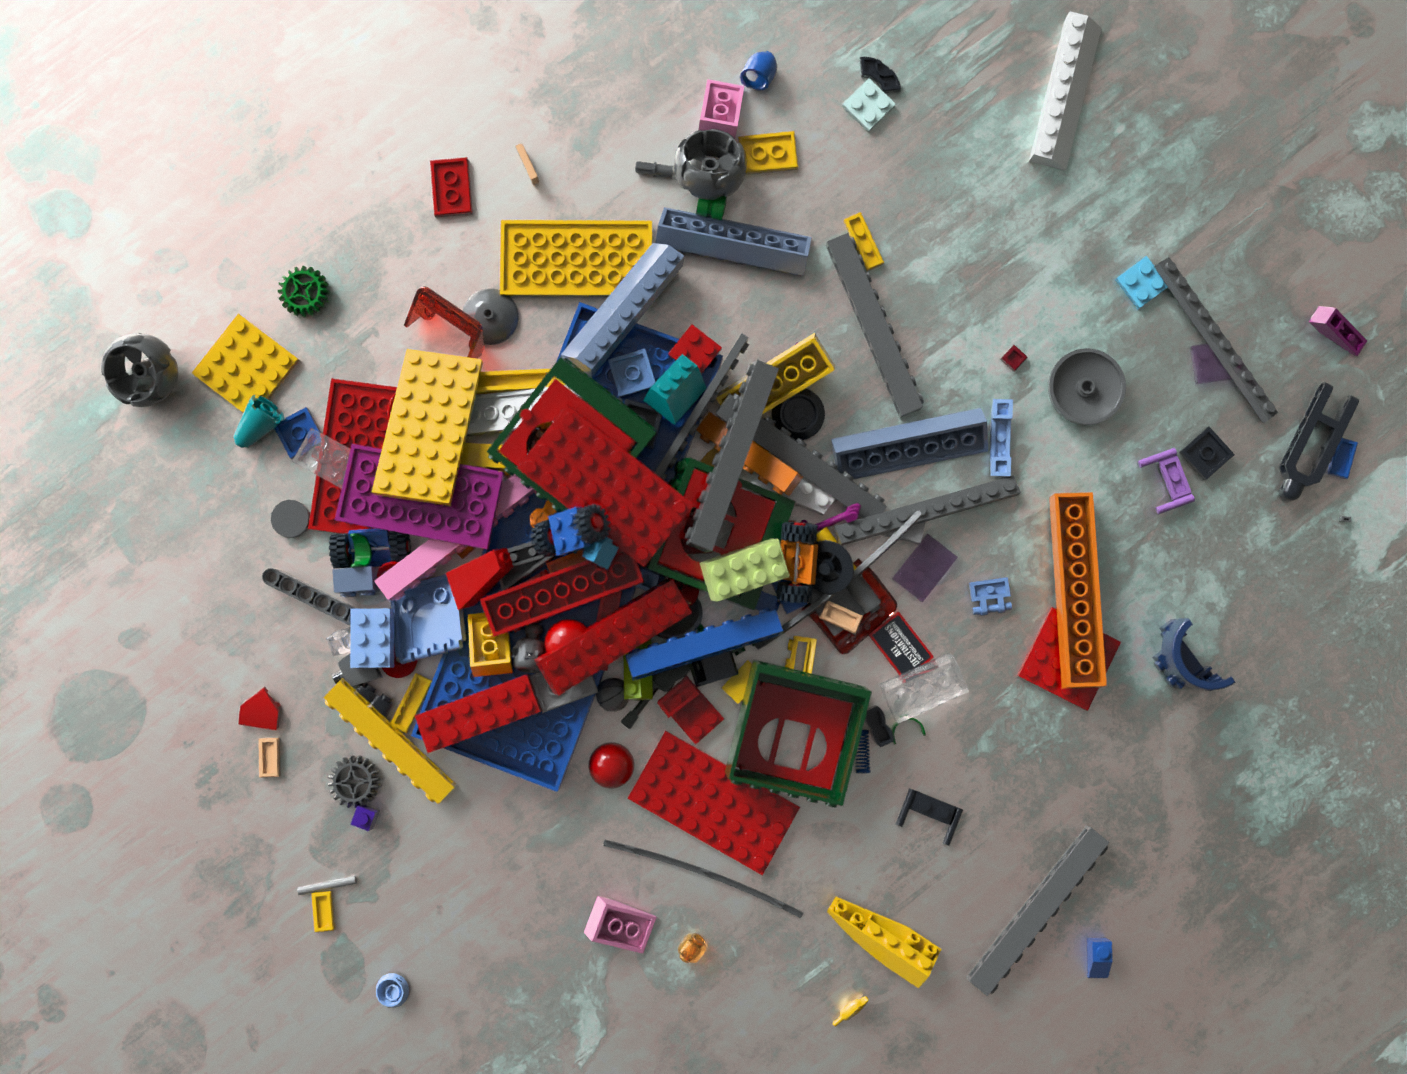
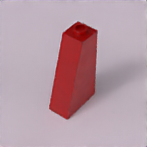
[446,548,514,610]

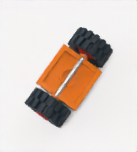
[777,522,818,603]

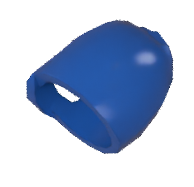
[740,51,777,90]

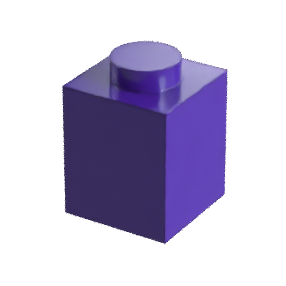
[350,805,380,831]

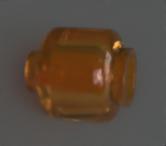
[678,933,706,963]

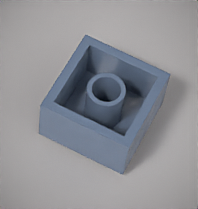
[332,566,381,597]

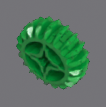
[278,266,330,317]

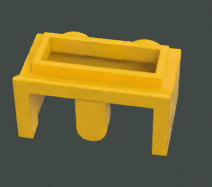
[785,636,817,674]

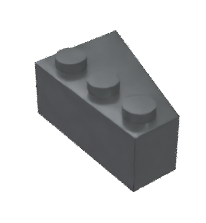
[499,542,556,591]

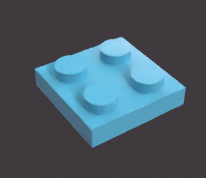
[1115,256,1168,309]

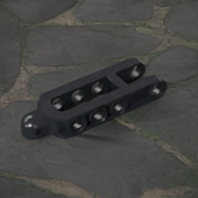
[1279,382,1359,502]

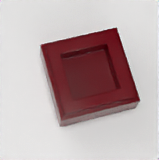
[1000,345,1028,372]

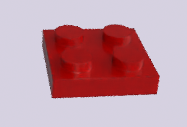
[668,324,722,375]

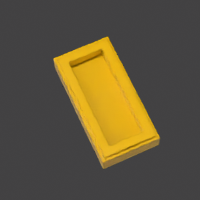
[311,890,336,932]

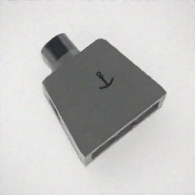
[332,654,383,687]

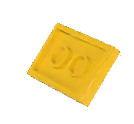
[738,131,798,175]

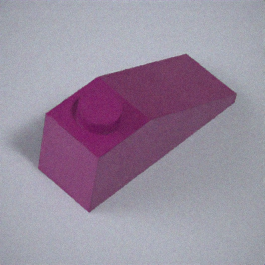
[1309,306,1367,356]

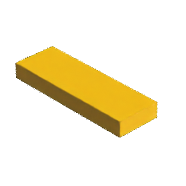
[843,212,884,272]

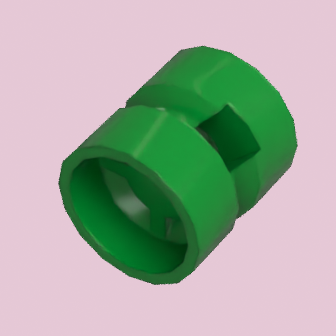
[696,196,727,221]

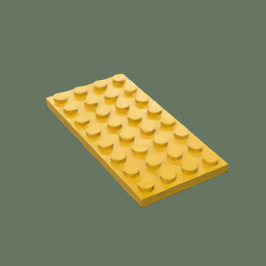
[500,220,652,297]
[372,349,483,506]

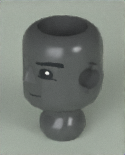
[511,623,546,673]

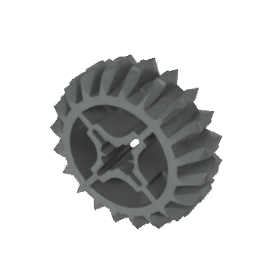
[328,755,381,808]

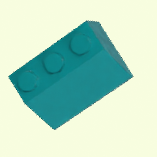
[644,354,707,425]

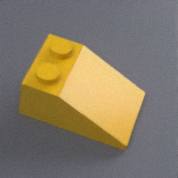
[468,613,513,677]

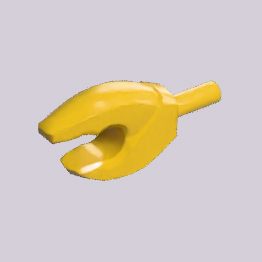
[833,996,869,1027]

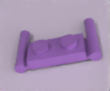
[1138,448,1195,514]

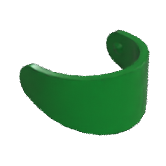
[350,533,372,568]
[891,717,926,745]

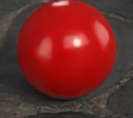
[545,619,587,652]
[588,742,634,789]

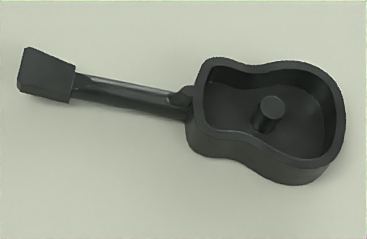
[621,664,690,729]

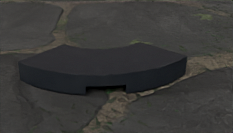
[859,57,901,93]

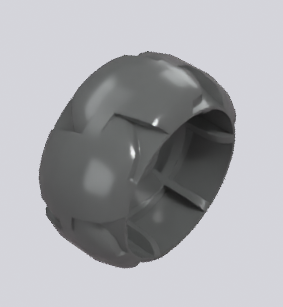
[674,129,747,200]
[101,333,178,407]

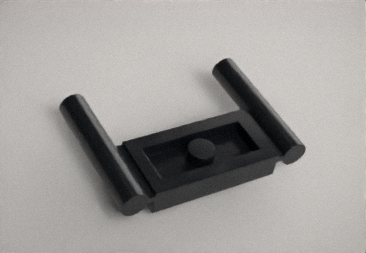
[896,788,963,846]

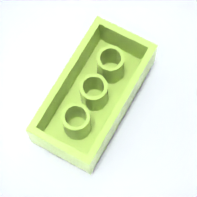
[699,538,790,602]

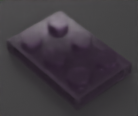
[892,533,958,602]

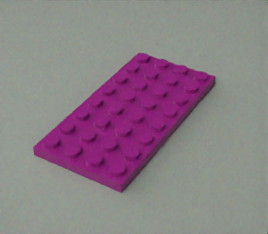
[335,444,505,550]

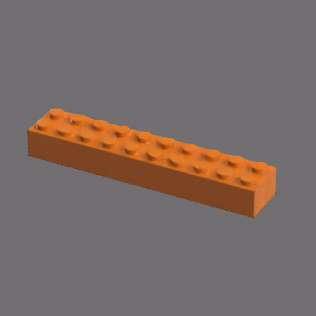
[1049,492,1107,689]

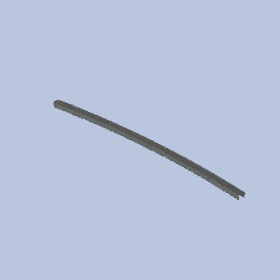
[755,510,923,650]
[603,840,803,918]

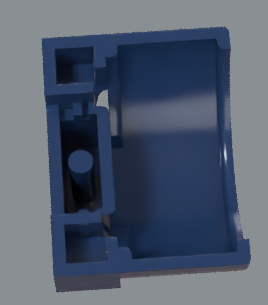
[1152,618,1236,691]

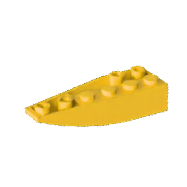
[827,896,941,988]

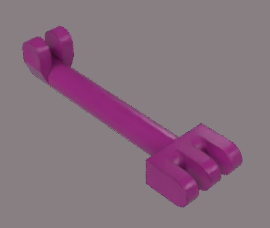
[800,503,861,532]

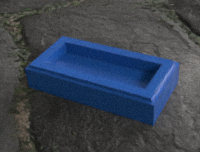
[1327,438,1358,479]

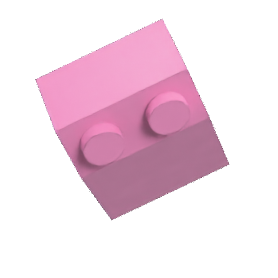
[698,79,744,139]
[584,896,657,954]

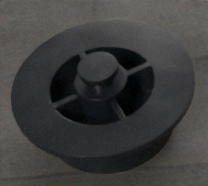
[772,388,825,440]
[811,540,854,594]

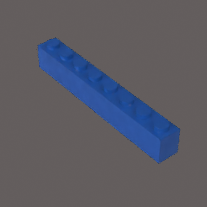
[626,608,783,681]

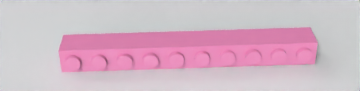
[374,475,537,601]

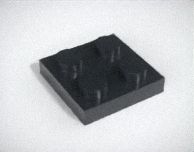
[1179,426,1235,481]

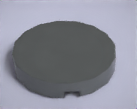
[271,500,310,538]

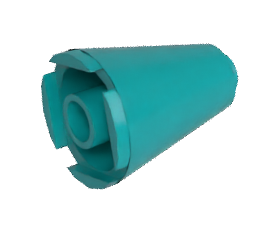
[233,395,284,448]

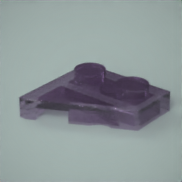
[1190,344,1232,384]

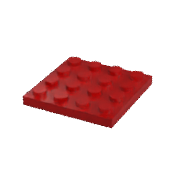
[1017,607,1121,711]

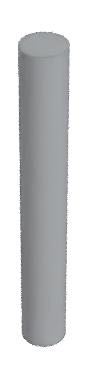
[297,876,357,895]

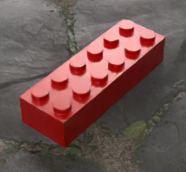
[415,674,542,753]

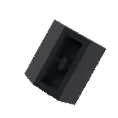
[689,651,739,688]

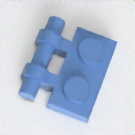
[969,577,1012,616]

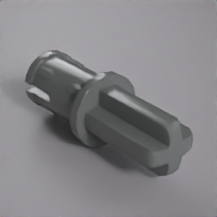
[635,161,673,178]

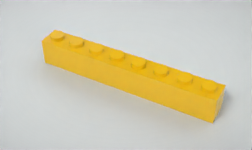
[323,678,456,804]

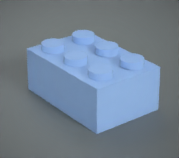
[350,608,394,668]

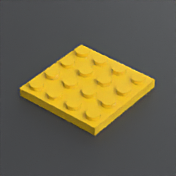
[192,313,299,413]

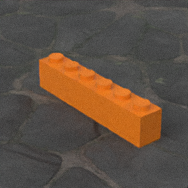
[696,412,803,496]

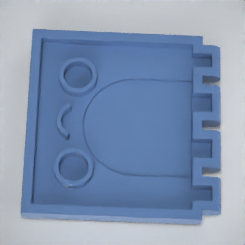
[390,574,466,664]

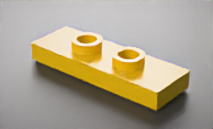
[391,673,432,733]

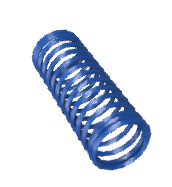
[855,730,871,773]

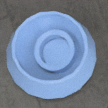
[376,973,409,1008]

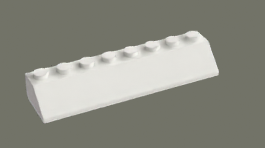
[1029,11,1102,170]

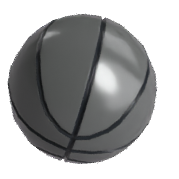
[596,678,629,712]

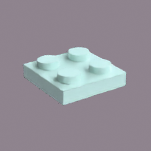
[842,78,896,132]

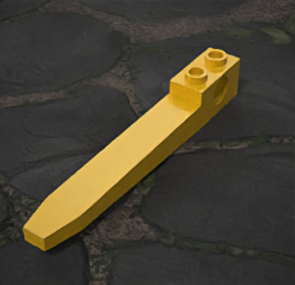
[476,369,565,394]

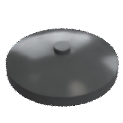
[1048,348,1126,425]

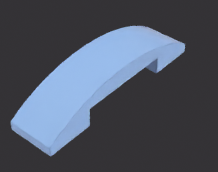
[990,399,1013,476]

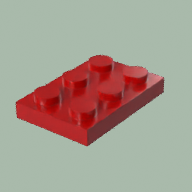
[658,675,724,745]

